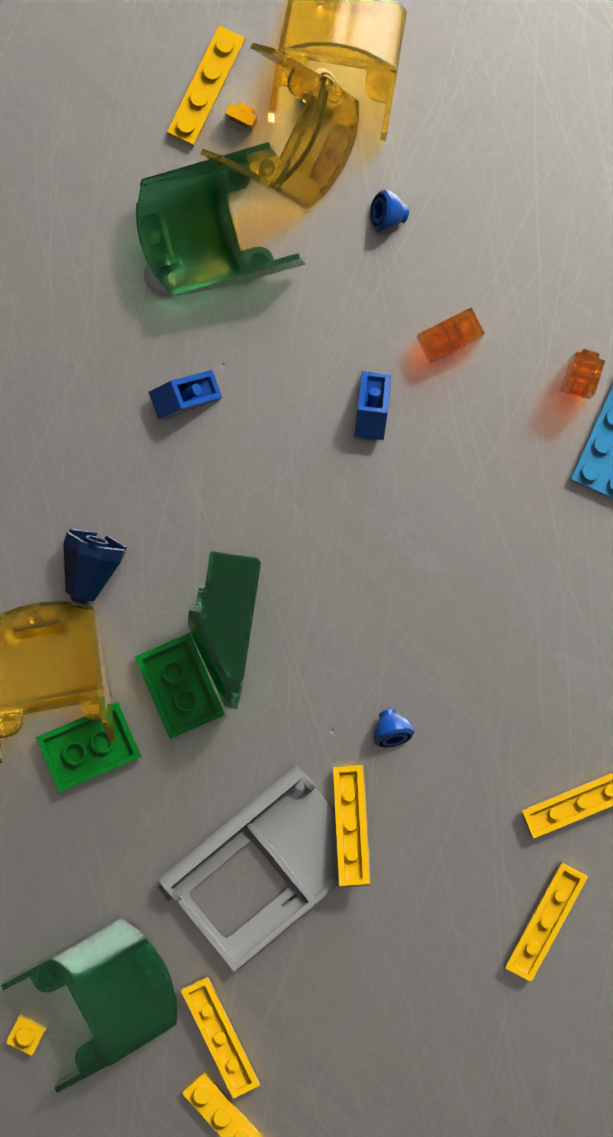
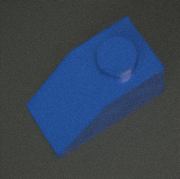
[149,370,223,419]
[354,371,391,440]

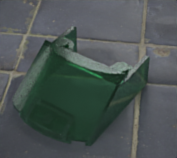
[136,142,306,296]
[188,551,261,710]
[0,918,177,1093]

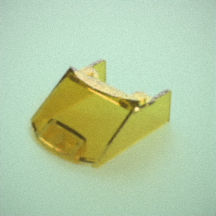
[268,0,407,141]
[200,43,359,209]
[0,601,116,764]

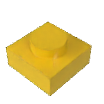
[225,102,257,131]
[6,1014,47,1056]

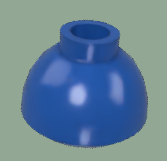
[370,190,409,232]
[373,709,415,748]

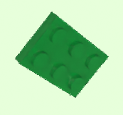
[134,633,225,739]
[36,702,142,792]

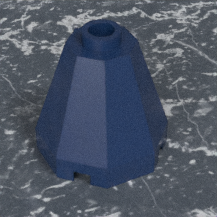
[63,528,127,604]

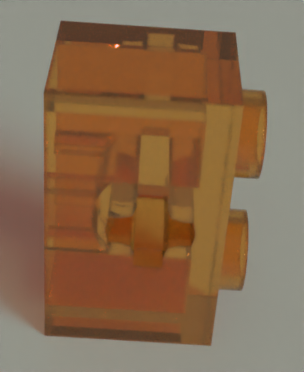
[416,307,485,364]
[560,349,605,400]

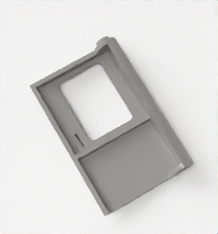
[157,764,373,972]

